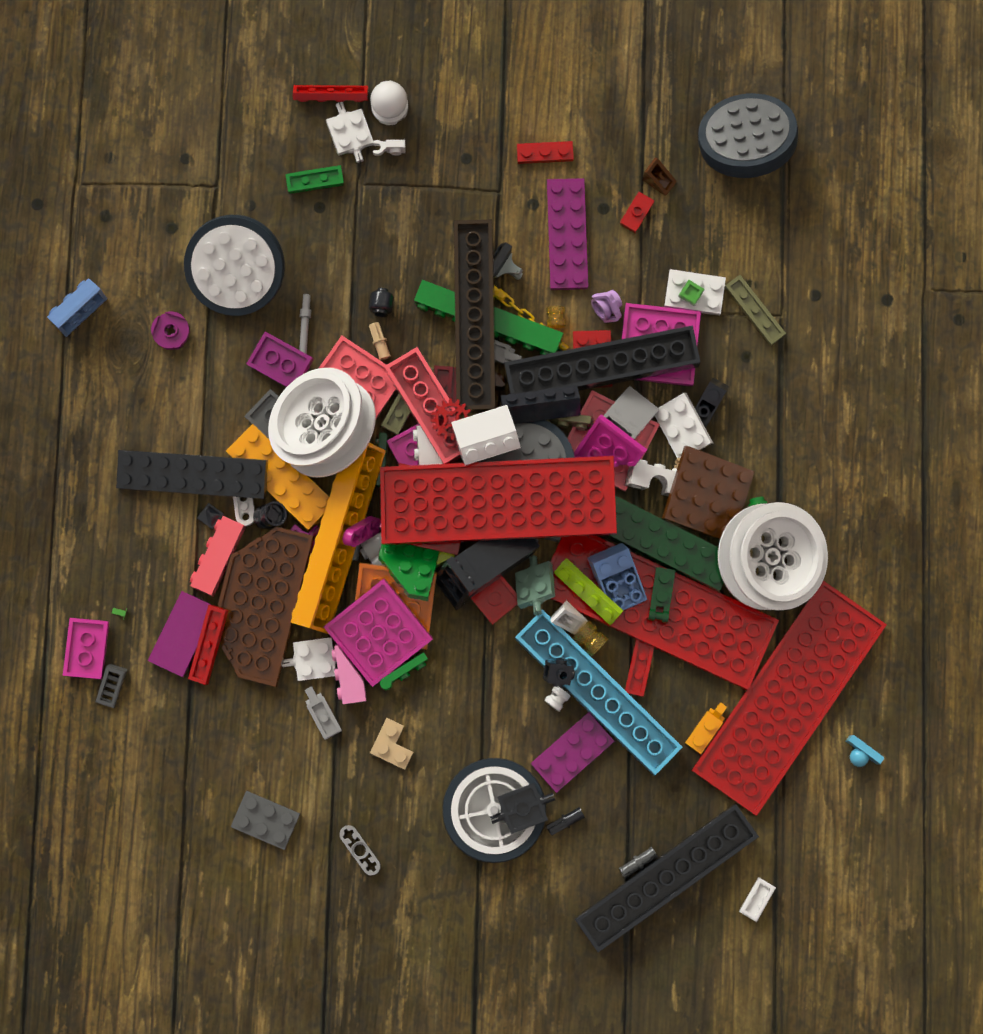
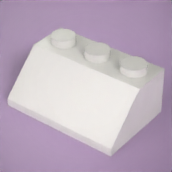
[451,405,521,465]

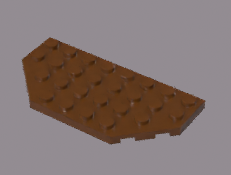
[217,527,315,687]

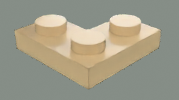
[370,718,413,770]

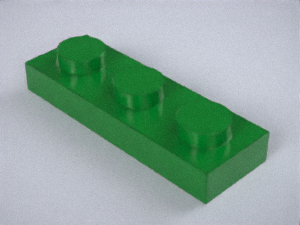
[285,165,344,194]

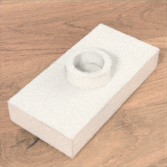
[739,877,776,922]

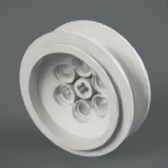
[268,368,376,477]
[718,502,828,610]

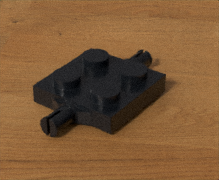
[490,783,556,834]

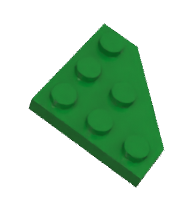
[379,544,440,601]

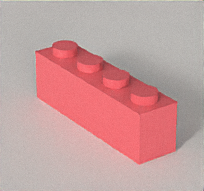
[190,516,246,597]

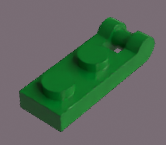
[380,652,428,690]

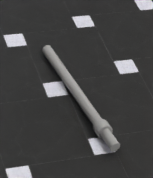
[299,294,311,354]

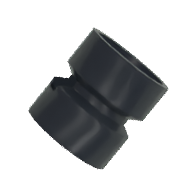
[253,501,287,529]

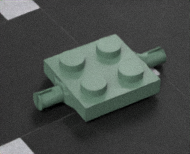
[515,556,555,615]

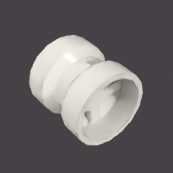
[544,686,571,712]

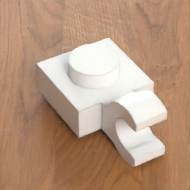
[373,140,406,156]

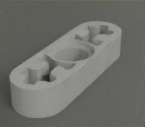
[340,825,381,875]

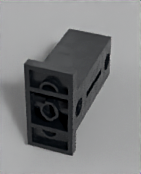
[436,538,540,611]

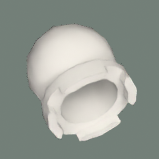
[370,80,408,125]

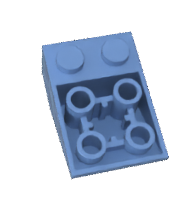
[587,543,647,610]

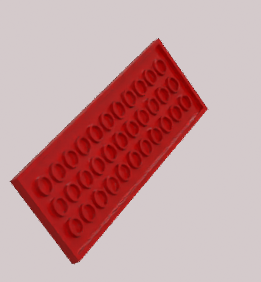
[380,456,617,545]
[550,535,779,690]
[691,581,887,816]

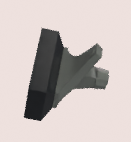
[494,242,523,280]

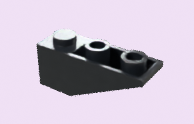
[695,378,729,428]

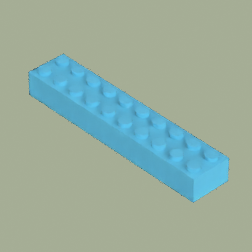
[515,609,682,776]

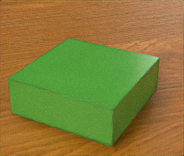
[678,280,705,306]

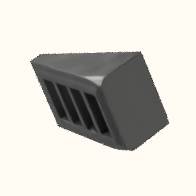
[95,664,127,708]

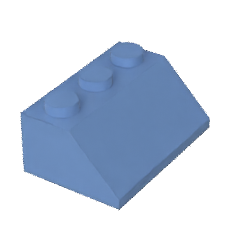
[47,278,107,337]

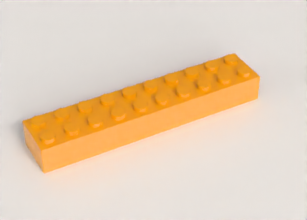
[291,442,386,634]

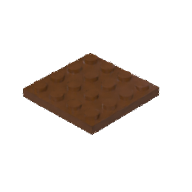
[662,446,755,540]

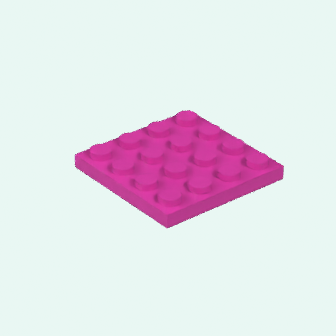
[622,303,701,386]
[324,578,433,687]

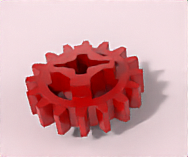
[431,398,471,441]

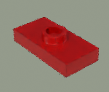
[620,192,655,234]

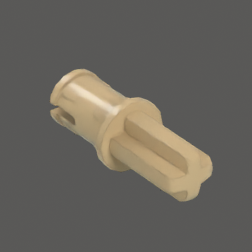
[369,322,391,361]

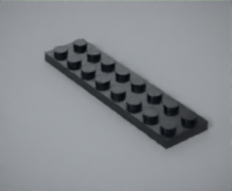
[116,450,268,499]

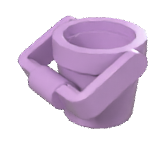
[591,290,622,323]

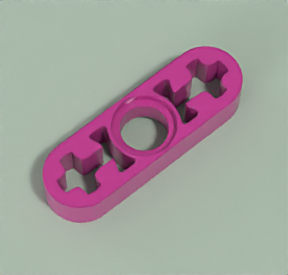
[343,516,381,547]

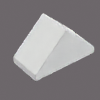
[550,600,588,635]

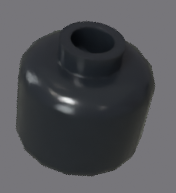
[369,288,394,317]

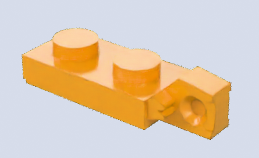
[685,703,727,755]

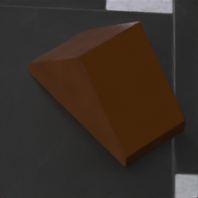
[643,157,677,196]

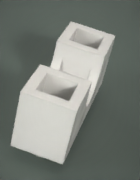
[625,459,677,497]

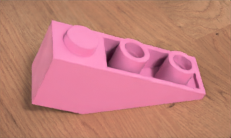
[332,644,367,704]

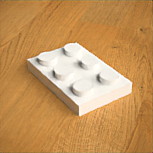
[664,269,726,316]
[655,393,713,458]

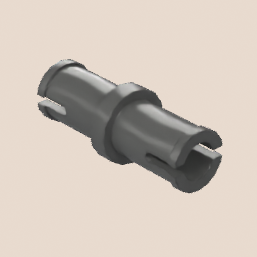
[618,847,658,879]

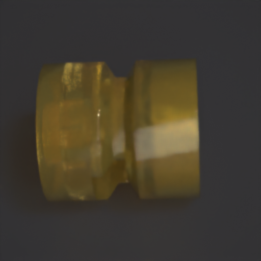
[573,620,609,657]

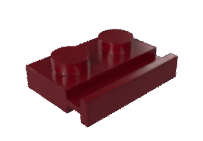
[434,365,456,403]

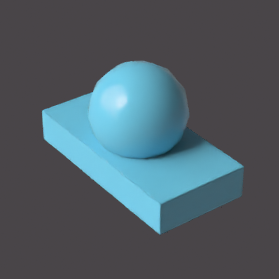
[846,735,884,767]

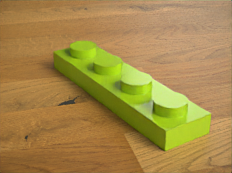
[554,558,623,625]

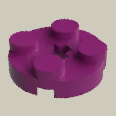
[151,311,190,350]

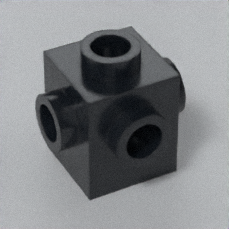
[543,658,575,687]

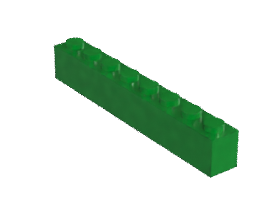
[414,280,564,355]

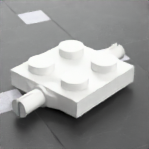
[326,102,373,163]
[282,637,337,681]

